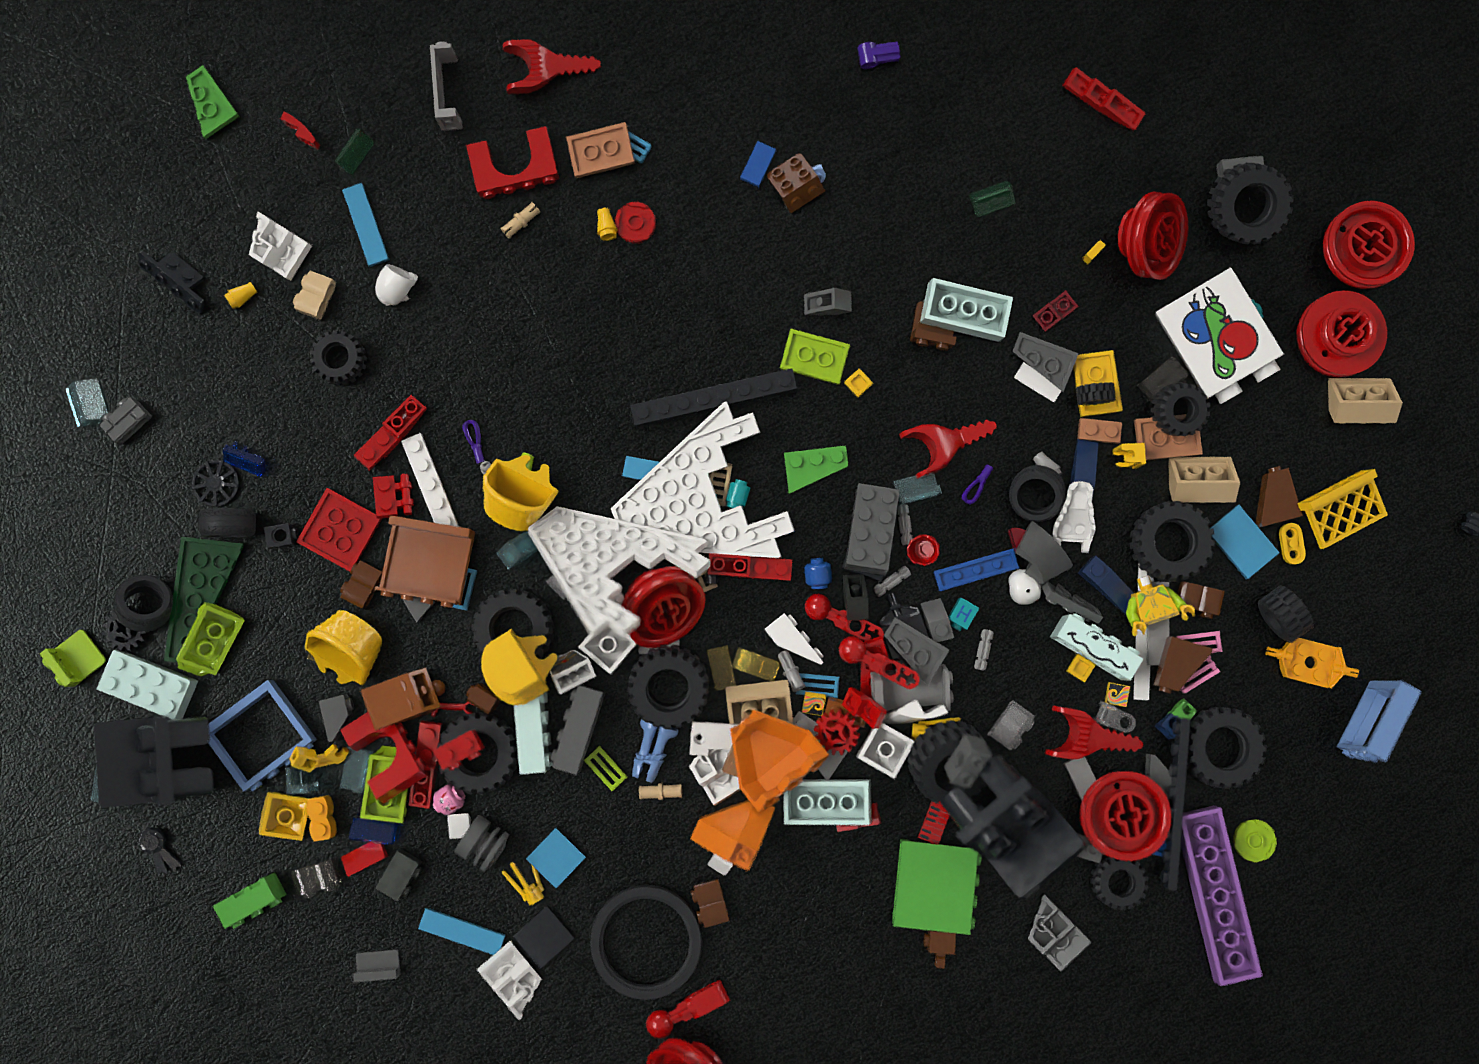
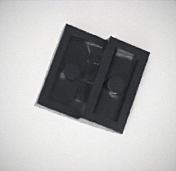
[512,906,574,969]

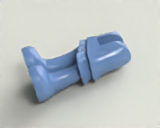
[632,718,679,783]

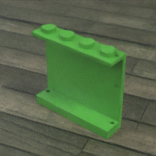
[892,839,981,935]

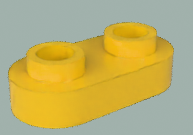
[1279,523,1306,565]

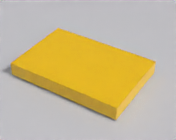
[1073,350,1123,417]

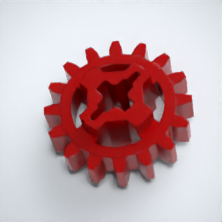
[813,709,860,755]

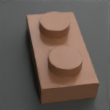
[1078,418,1122,444]

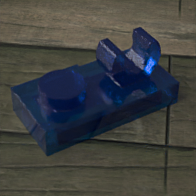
[223,441,265,477]

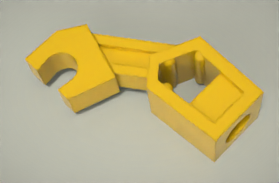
[289,744,349,772]

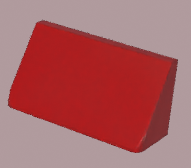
[341,838,388,877]

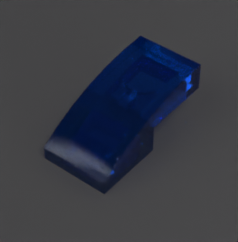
[349,818,398,845]

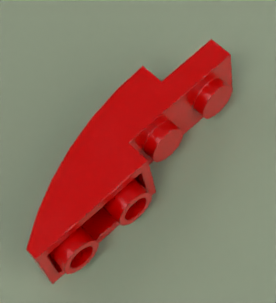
[354,395,426,471]
[708,553,792,581]
[409,721,442,809]

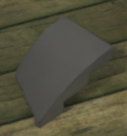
[1015,521,1073,584]
[1028,895,1092,972]

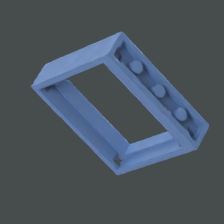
[208,680,317,792]
[1337,681,1421,762]

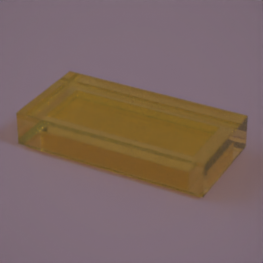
[707,646,736,691]

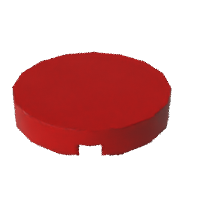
[615,202,656,243]

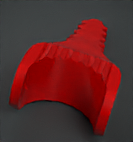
[503,40,600,94]
[899,419,997,479]
[1045,706,1143,759]

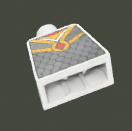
[550,650,596,694]

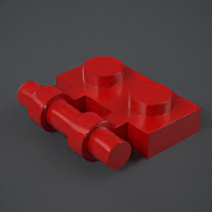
[373,474,414,519]

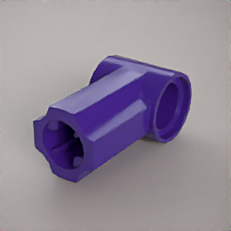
[858,42,900,69]

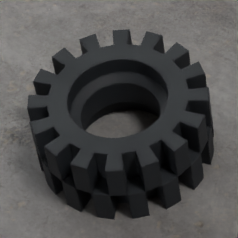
[1076,382,1116,405]

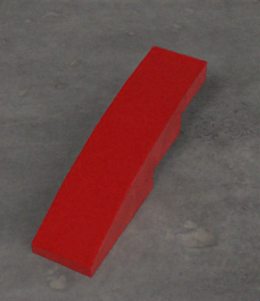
[1063,68,1145,131]

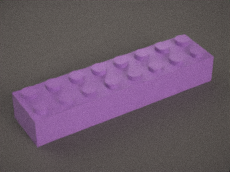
[1180,806,1262,986]

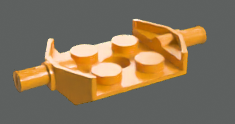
[1266,638,1359,688]

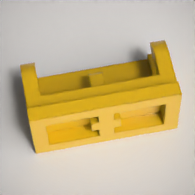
[1113,443,1146,469]

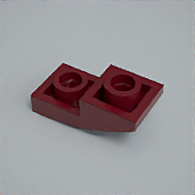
[1033,290,1078,332]

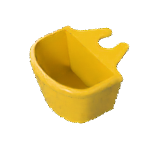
[483,455,558,531]
[304,610,382,685]
[481,629,558,706]

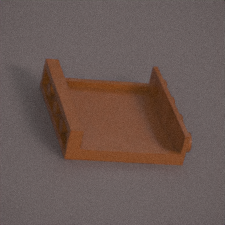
[374,516,475,608]

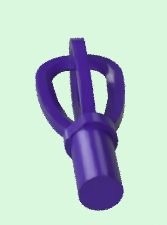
[463,420,485,464]
[962,465,993,504]

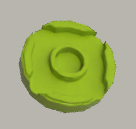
[1233,819,1277,862]

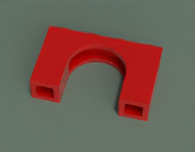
[466,126,559,199]
[340,712,427,803]

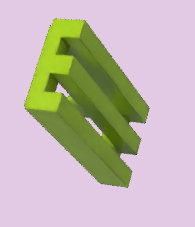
[584,746,628,791]

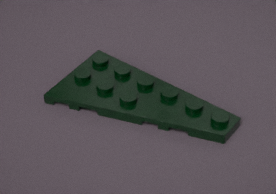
[164,537,245,662]

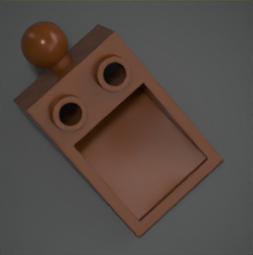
[361,668,445,730]

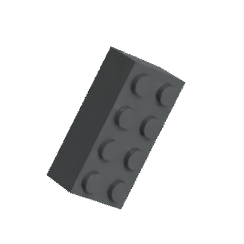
[844,483,900,576]
[550,685,606,775]

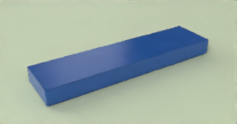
[934,548,1019,592]

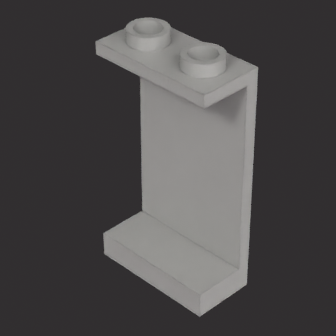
[430,42,462,131]
[870,664,954,711]

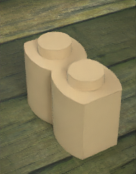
[293,271,336,320]

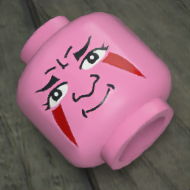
[433,784,465,815]

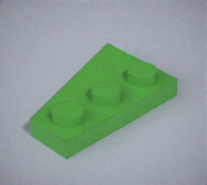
[186,65,239,139]
[784,446,848,494]

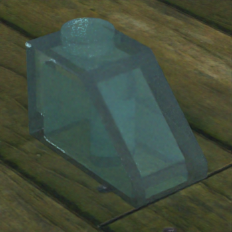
[496,531,538,570]

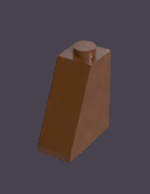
[1255,466,1303,528]
[1153,637,1213,694]

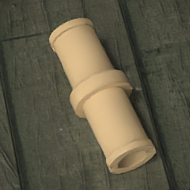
[501,202,540,238]
[639,783,682,800]

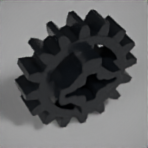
[102,606,150,651]

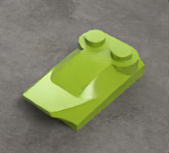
[176,603,245,677]
[360,746,408,823]

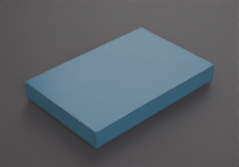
[1209,505,1280,579]

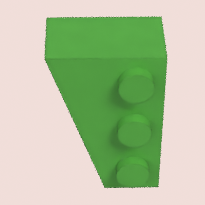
[213,873,287,929]

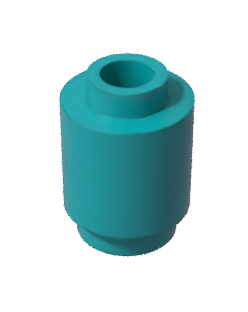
[725,479,750,509]

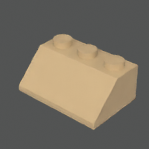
[1328,378,1402,424]
[1169,457,1240,503]
[726,680,793,724]

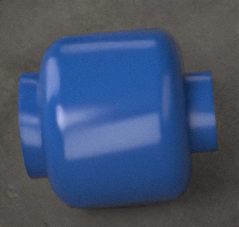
[804,558,832,589]

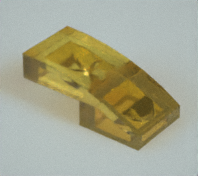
[732,648,780,682]

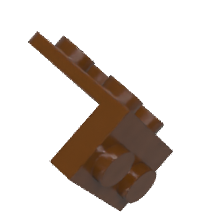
[767,154,825,213]
[910,301,956,350]

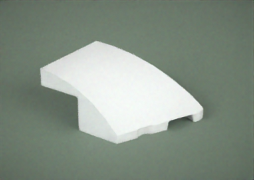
[249,212,312,280]
[882,700,948,724]
[689,749,741,806]
[477,941,541,1020]

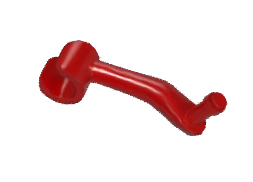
[431,702,474,717]

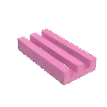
[1176,631,1222,653]
[1181,655,1220,694]

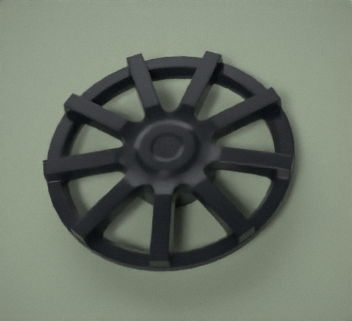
[191,460,239,506]

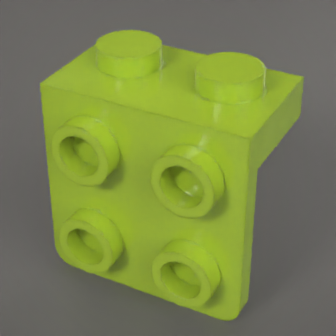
[40,630,106,687]

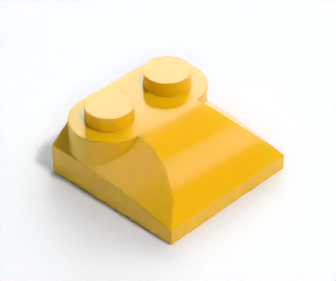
[259,792,310,841]

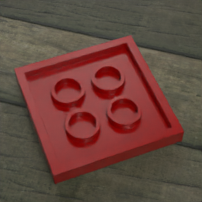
[296,488,382,572]

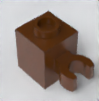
[924,930,956,969]

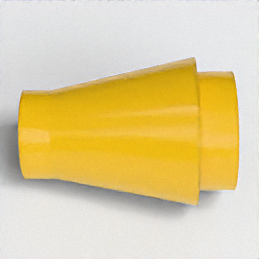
[597,208,618,240]
[224,282,257,309]

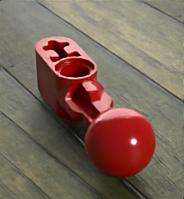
[805,594,884,641]
[839,636,920,689]
[646,980,730,1038]

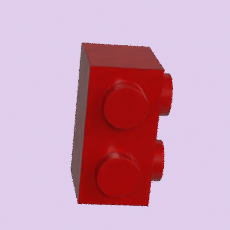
[433,729,485,771]

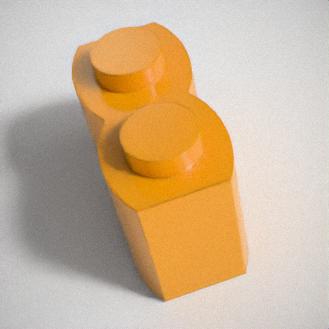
[307,795,337,841]

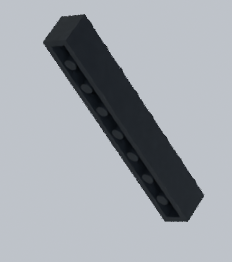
[630,368,797,429]

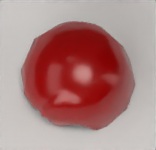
[907,534,940,566]

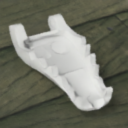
[1052,481,1095,553]

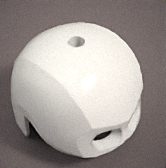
[1008,569,1041,605]

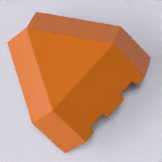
[730,710,829,812]
[690,799,775,870]

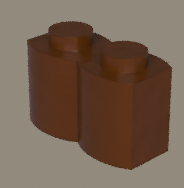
[340,560,382,610]
[1178,582,1225,619]
[466,683,502,714]
[691,878,730,928]

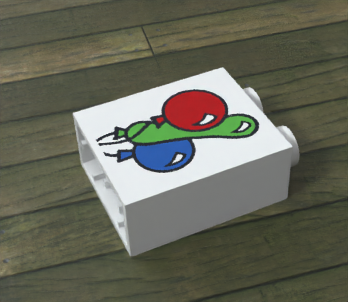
[1155,268,1283,404]

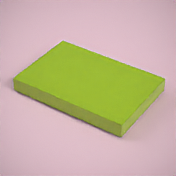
[780,329,850,385]

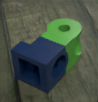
[1155,698,1197,739]

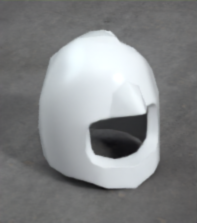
[375,264,418,306]

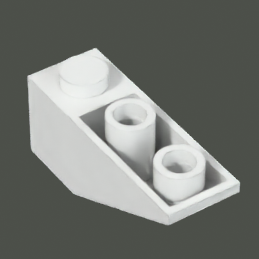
[764,613,824,665]

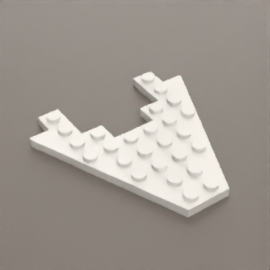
[611,401,795,558]
[528,507,710,637]

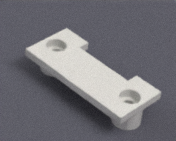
[689,721,739,756]

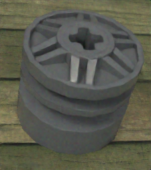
[454,815,510,872]

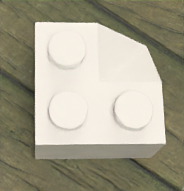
[579,626,637,674]
[856,723,915,779]

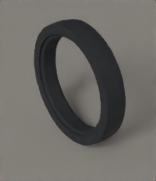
[590,885,702,999]

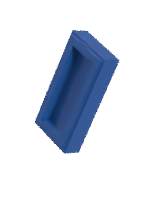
[740,141,776,187]

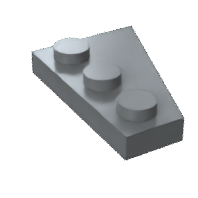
[793,711,848,779]

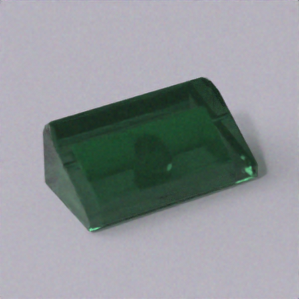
[335,128,374,175]
[969,181,1016,217]

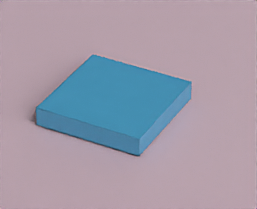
[526,828,585,888]

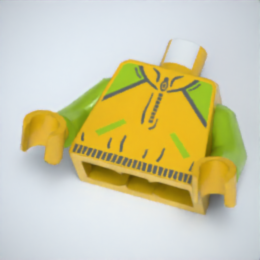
[1126,575,1195,636]

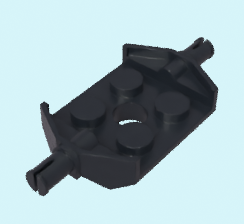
[878,592,929,668]

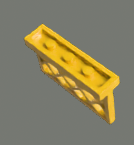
[1297,469,1388,549]

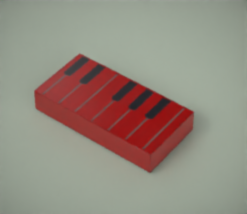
[918,801,949,844]

